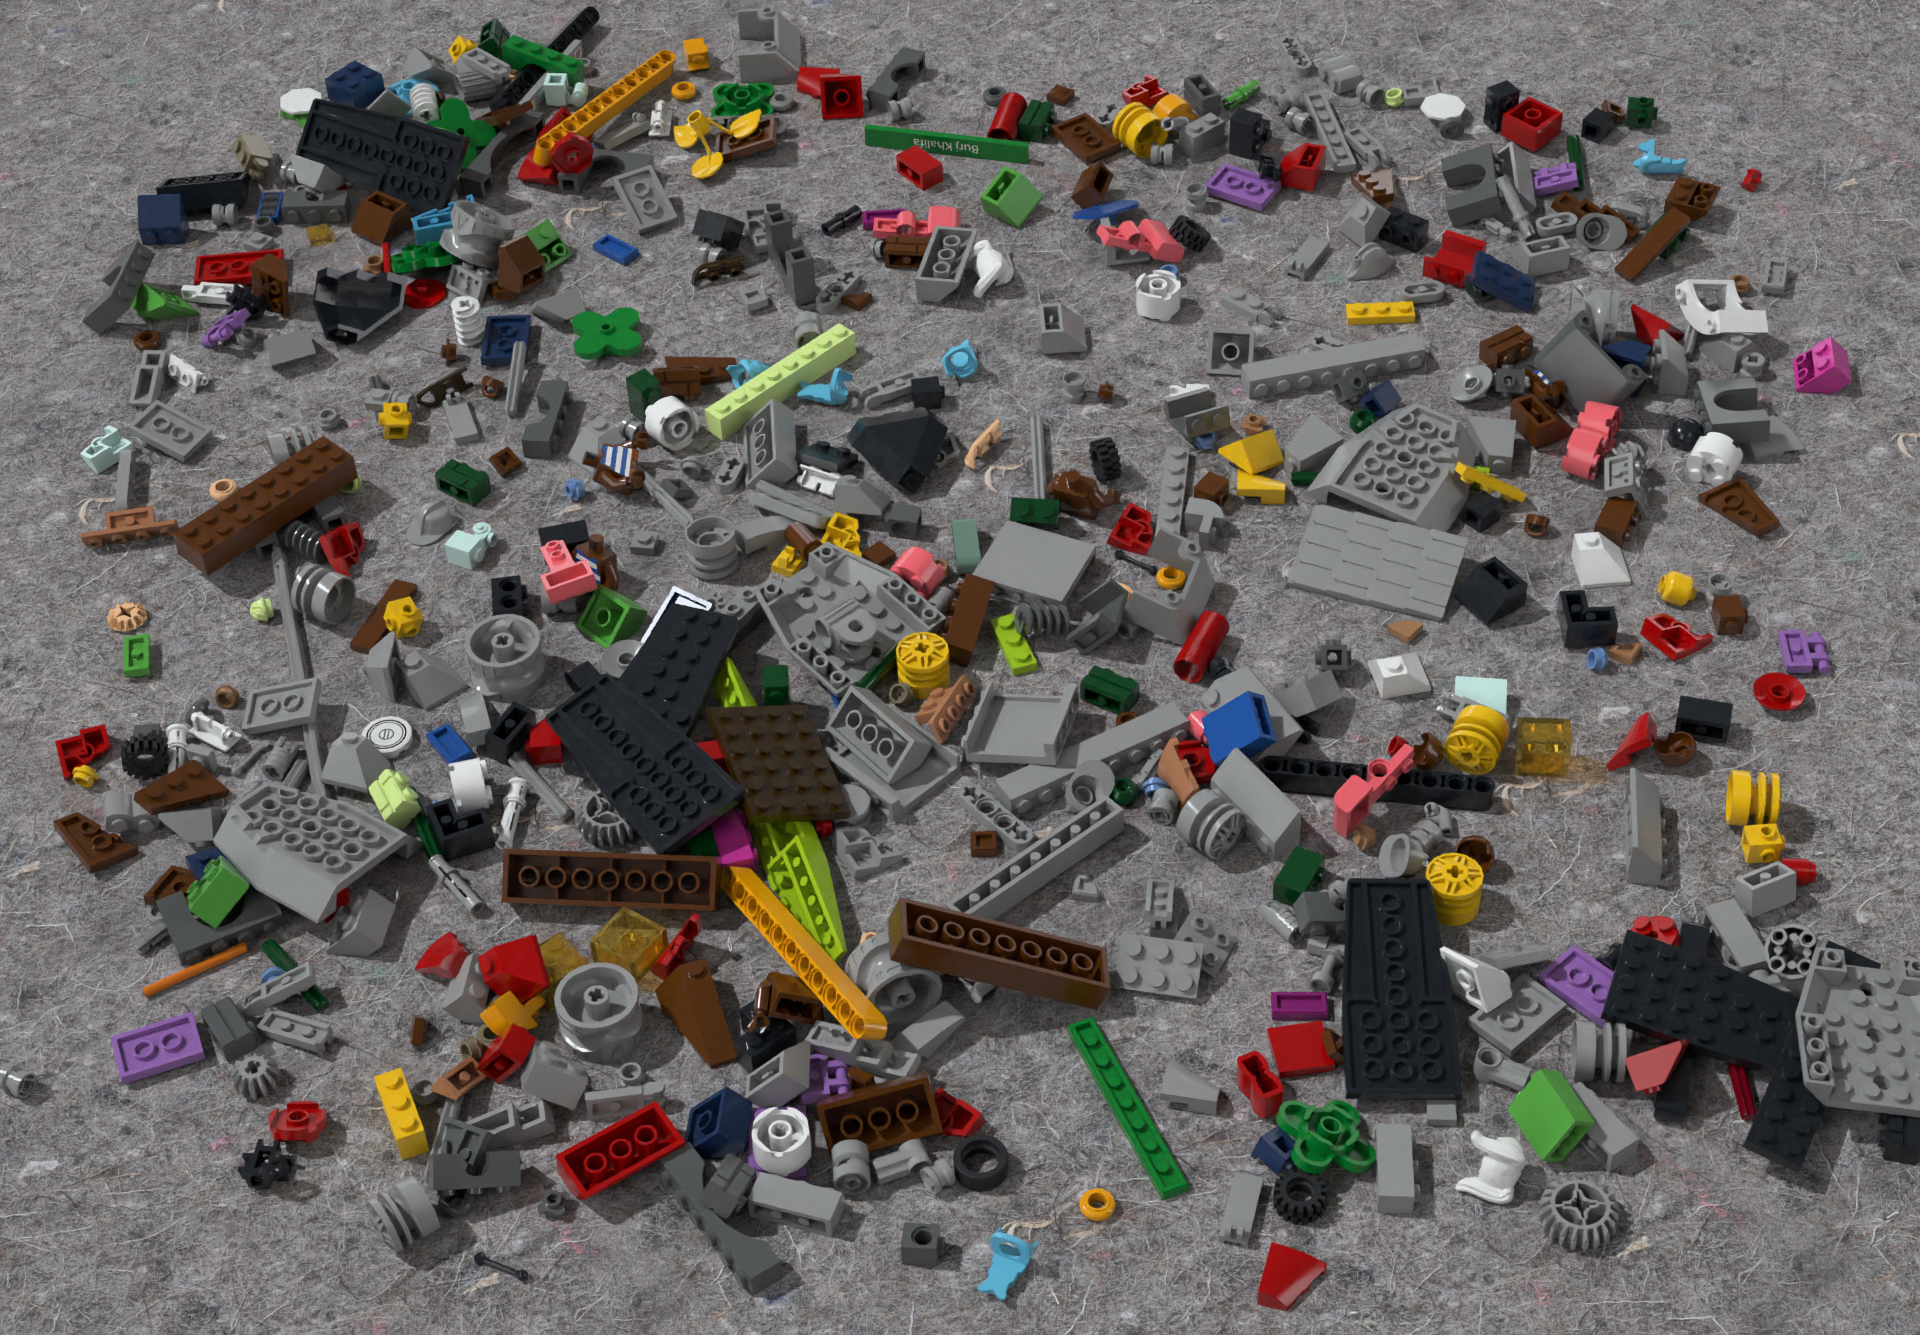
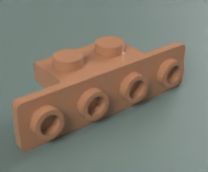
[80,506,180,547]
[915,675,976,744]

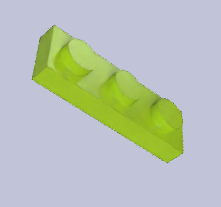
[990,614,1037,676]

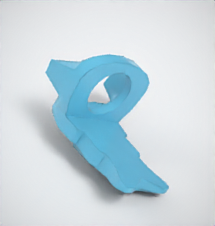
[1633,139,1687,174]
[942,339,979,379]
[726,359,773,389]
[797,368,853,405]
[977,1227,1039,1301]

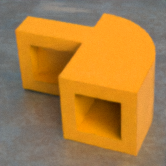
[683,37,709,72]
[1152,94,1198,133]
[479,991,546,1036]

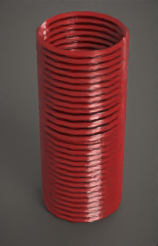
[987,92,1027,141]
[1173,611,1229,683]

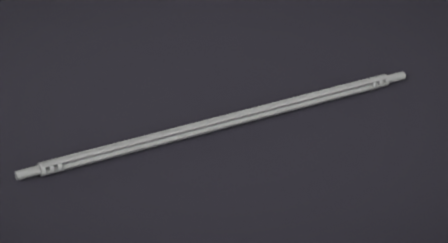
[271,536,330,799]

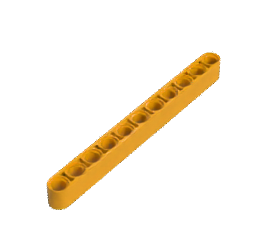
[533,50,676,166]
[721,866,887,1040]

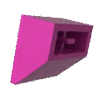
[1792,336,1852,394]

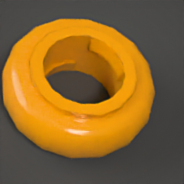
[671,81,697,101]
[1156,566,1187,590]
[1079,1188,1116,1221]

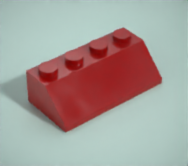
[555,1101,686,1201]

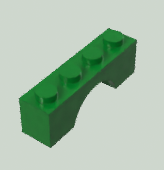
[502,35,584,88]

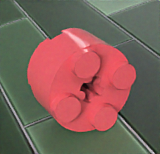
[1577,401,1621,453]
[1561,426,1609,481]
[890,547,945,600]

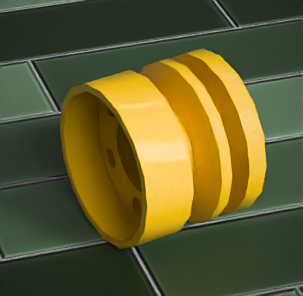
[1112,102,1169,158]
[896,632,950,699]
[1444,705,1510,775]
[1726,770,1782,826]
[1425,853,1484,926]

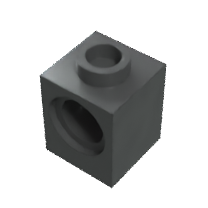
[885,503,923,540]
[901,1222,945,1266]

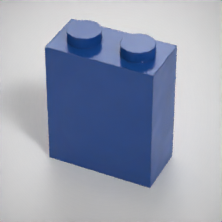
[1201,691,1277,766]

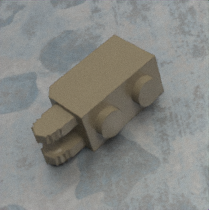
[232,133,273,181]

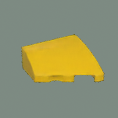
[1237,468,1285,504]
[821,512,862,557]

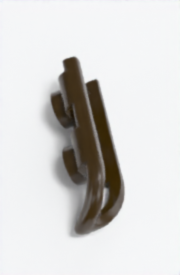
[692,255,745,286]
[416,366,473,406]

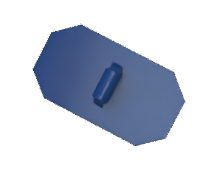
[1072,200,1140,225]

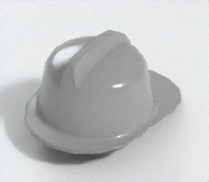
[1576,213,1627,251]
[406,499,458,546]
[1065,759,1115,813]
[1379,833,1429,878]

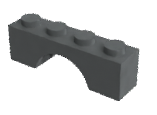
[866,47,926,112]
[521,380,573,459]

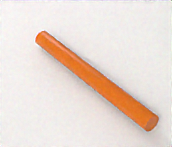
[142,942,248,998]

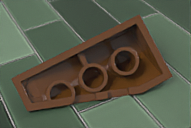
[655,958,737,1068]

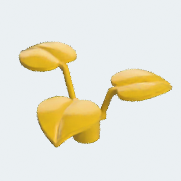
[674,109,762,179]

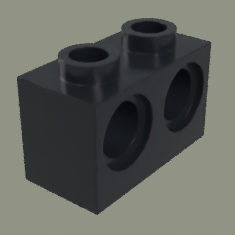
[491,575,529,617]

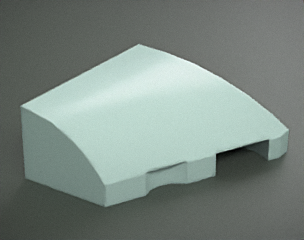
[80,425,136,474]
[1454,676,1507,714]

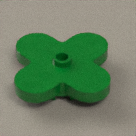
[711,82,775,126]
[426,98,496,172]
[391,241,458,273]
[572,307,642,360]
[1276,1100,1376,1174]

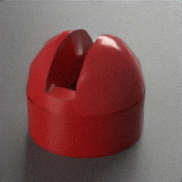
[1387,735,1409,756]

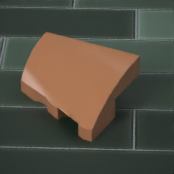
[1157,737,1199,812]

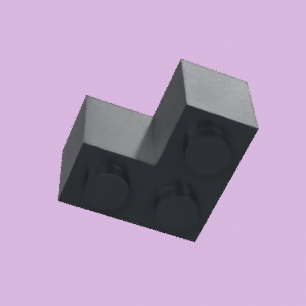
[1229,108,1272,160]
[692,209,745,250]
[1557,590,1618,648]
[426,798,496,862]
[734,999,797,1074]

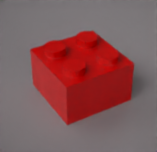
[1501,96,1563,152]

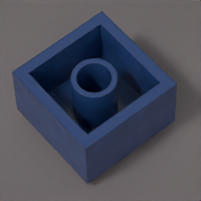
[324,60,385,109]

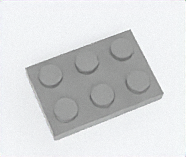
[611,165,678,234]
[128,399,213,462]
[241,677,322,735]
[1114,933,1204,1000]
[1468,973,1567,1057]

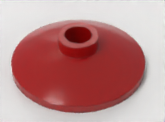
[1753,672,1806,711]

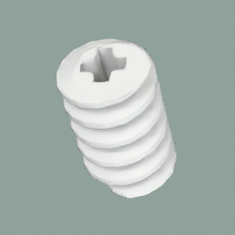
[409,83,440,123]
[451,296,484,347]

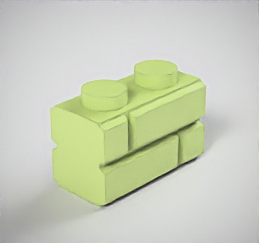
[368,769,421,830]

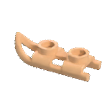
[964,419,1002,469]

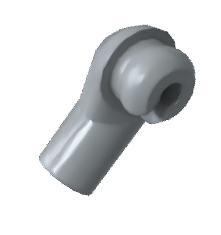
[1424,802,1454,837]

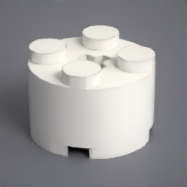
[1136,270,1181,322]
[645,396,699,450]
[1686,432,1743,487]
[448,758,494,815]
[751,1107,812,1177]

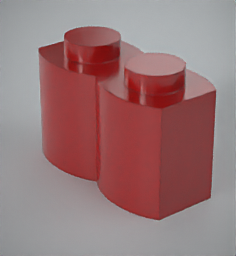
[1236,1050,1283,1119]

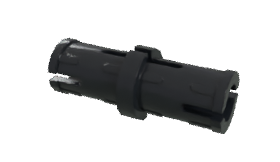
[821,205,862,236]

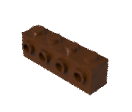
[941,573,995,667]

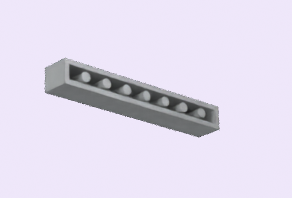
[1241,333,1426,399]
[995,702,1189,816]
[945,795,1124,920]

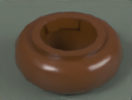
[134,330,161,351]

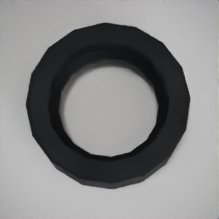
[953,1134,1009,1192]

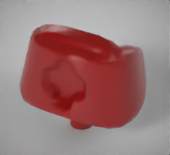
[1741,169,1762,192]

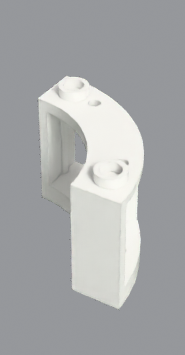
[1675,279,1769,335]

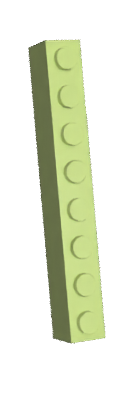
[705,323,856,441]

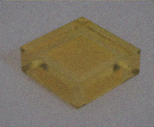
[306,224,332,247]

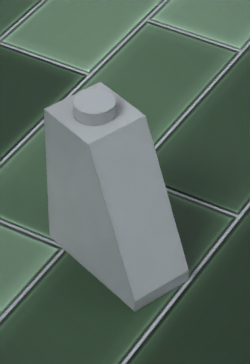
[1284,414,1344,472]
[1467,416,1516,475]

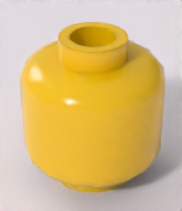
[1657,571,1697,607]

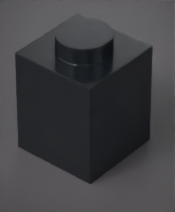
[1581,108,1614,144]
[911,376,945,410]
[1462,491,1502,533]

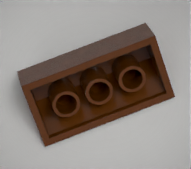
[816,1070,943,1162]

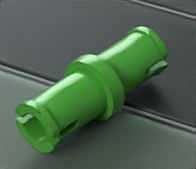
[1222,79,1260,110]

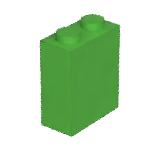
[1507,1069,1595,1162]

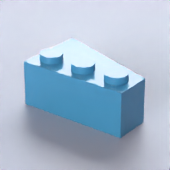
[412,194,474,246]

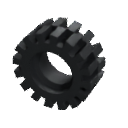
[1169,215,1211,253]
[1089,437,1122,483]
[121,733,169,780]
[1273,1168,1327,1225]

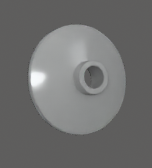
[1450,365,1493,402]
[601,640,644,679]

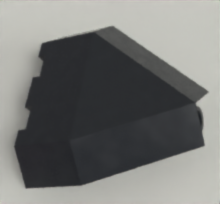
[313,267,407,346]
[846,407,948,495]

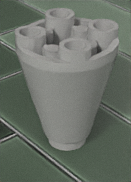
[1764,923,1821,979]

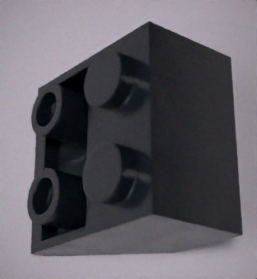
[1455,556,1528,626]

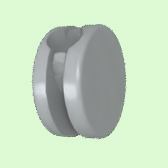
[831,784,872,831]

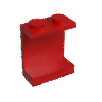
[1422,230,1487,289]

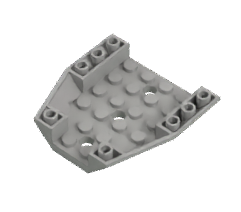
[1305,403,1477,532]
[754,542,946,698]
[213,781,423,923]
[1795,947,1920,1117]

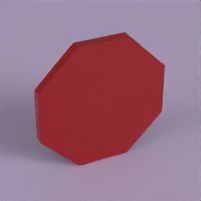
[404,278,446,309]

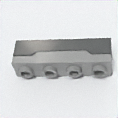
[718,586,767,654]

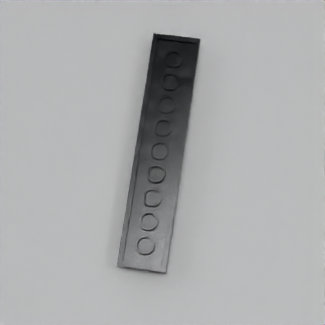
[1742,940,1881,1173]

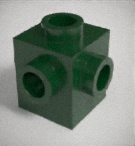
[1626,97,1658,128]

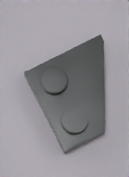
[442,1115,493,1176]

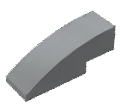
[129,350,170,406]
[734,516,799,554]
[458,694,491,748]
[465,1098,556,1149]

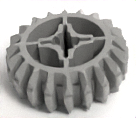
[575,789,638,848]
[1538,1174,1620,1252]

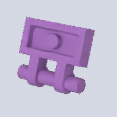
[1533,162,1579,196]
[201,308,251,346]
[1777,630,1831,674]
[801,1054,852,1104]

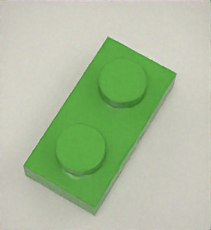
[124,633,151,678]

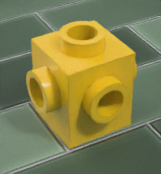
[448,35,478,64]
[378,402,412,439]
[383,596,423,639]
[1740,823,1785,863]

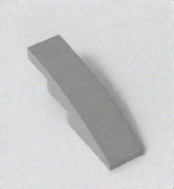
[863,1000,966,1084]
[805,1020,921,1079]

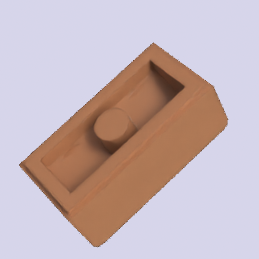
[430,1056,489,1100]

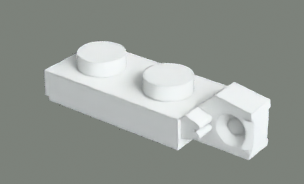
[181,282,244,305]

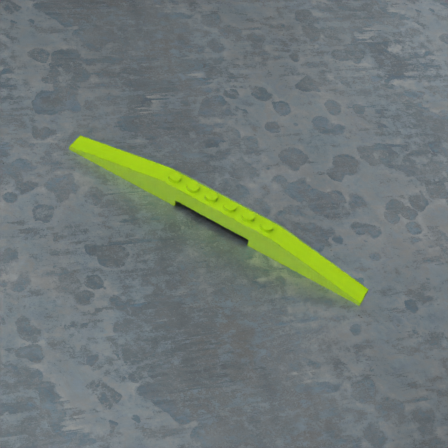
[714,657,847,963]

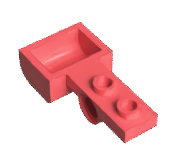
[873,206,961,239]
[1096,219,1184,263]
[540,540,598,606]
[1333,743,1414,839]

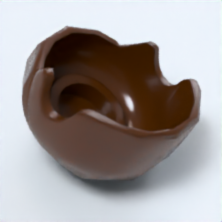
[1653,731,1697,767]
[1411,732,1444,771]
[1454,835,1495,875]

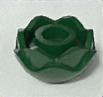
[1349,409,1378,434]
[1109,777,1139,807]

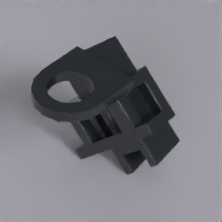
[226,283,269,320]
[238,1139,293,1189]

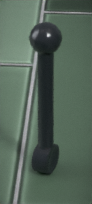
[1114,550,1158,575]
[474,1252,528,1281]

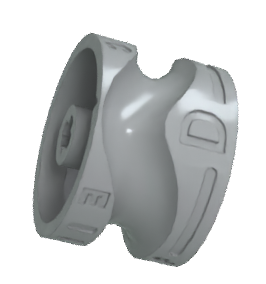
[439,200,516,269]
[1567,286,1619,346]
[465,614,547,702]
[845,931,943,1028]
[554,962,644,1063]

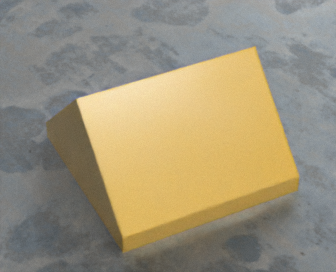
[1218,429,1284,475]

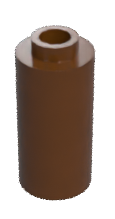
[784,522,823,562]

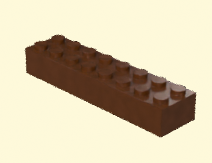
[172,436,358,576]
[501,849,722,911]
[888,897,1111,1010]

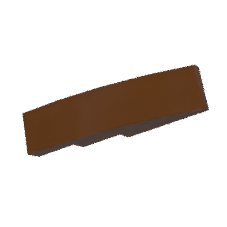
[1551,191,1641,243]

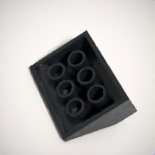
[156,171,250,214]

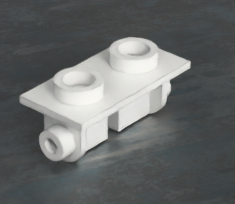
[649,100,673,137]
[168,354,209,394]
[797,464,842,498]
[189,712,243,752]

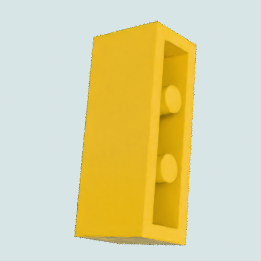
[374,1068,430,1160]

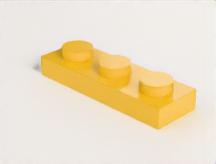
[1345,301,1415,325]
[1454,461,1527,503]

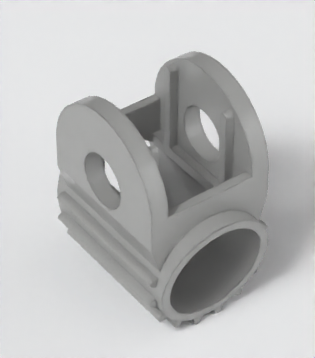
[454,57,497,102]
[813,597,876,664]

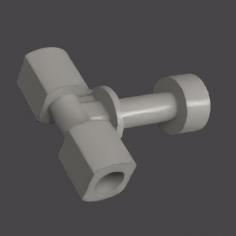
[1307,934,1344,994]

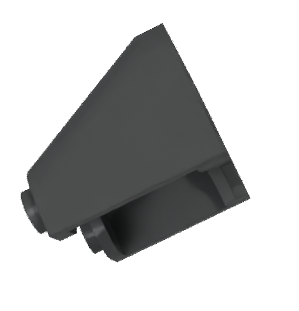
[1534,310,1648,412]

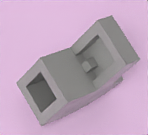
[1184,497,1223,551]

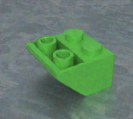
[980,166,1043,229]
[524,219,572,273]
[187,855,250,929]

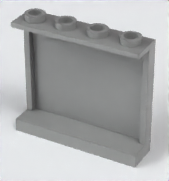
[972,520,1096,607]
[961,680,1080,765]
[824,703,960,822]

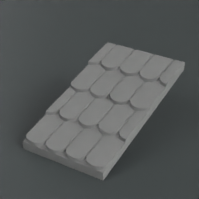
[1285,504,1468,622]

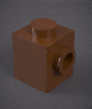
[1194,471,1229,507]
[1711,595,1748,635]

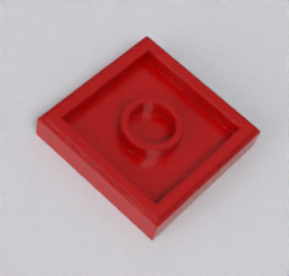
[1267,1020,1335,1079]

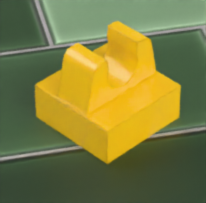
[771,546,805,577]

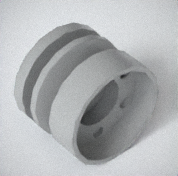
[266,425,314,467]
[685,516,738,579]
[291,564,356,625]
[1176,789,1247,860]
[1571,1020,1629,1083]
[365,1175,440,1254]

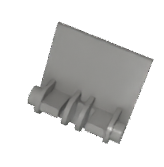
[1173,908,1237,979]

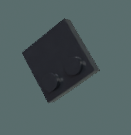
[795,441,859,473]

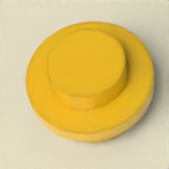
[72,765,99,788]

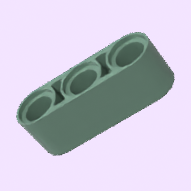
[951,518,981,575]

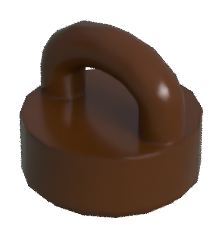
[481,375,505,399]
[1524,514,1550,538]

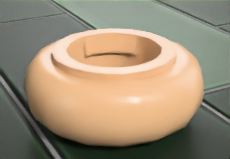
[209,479,239,502]

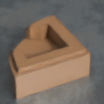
[1387,620,1423,644]
[1608,642,1643,666]

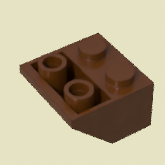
[1663,176,1721,224]
[351,190,412,246]
[497,234,545,294]
[251,253,290,317]
[1510,393,1574,449]

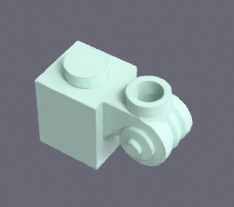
[543,73,589,107]
[444,522,498,570]

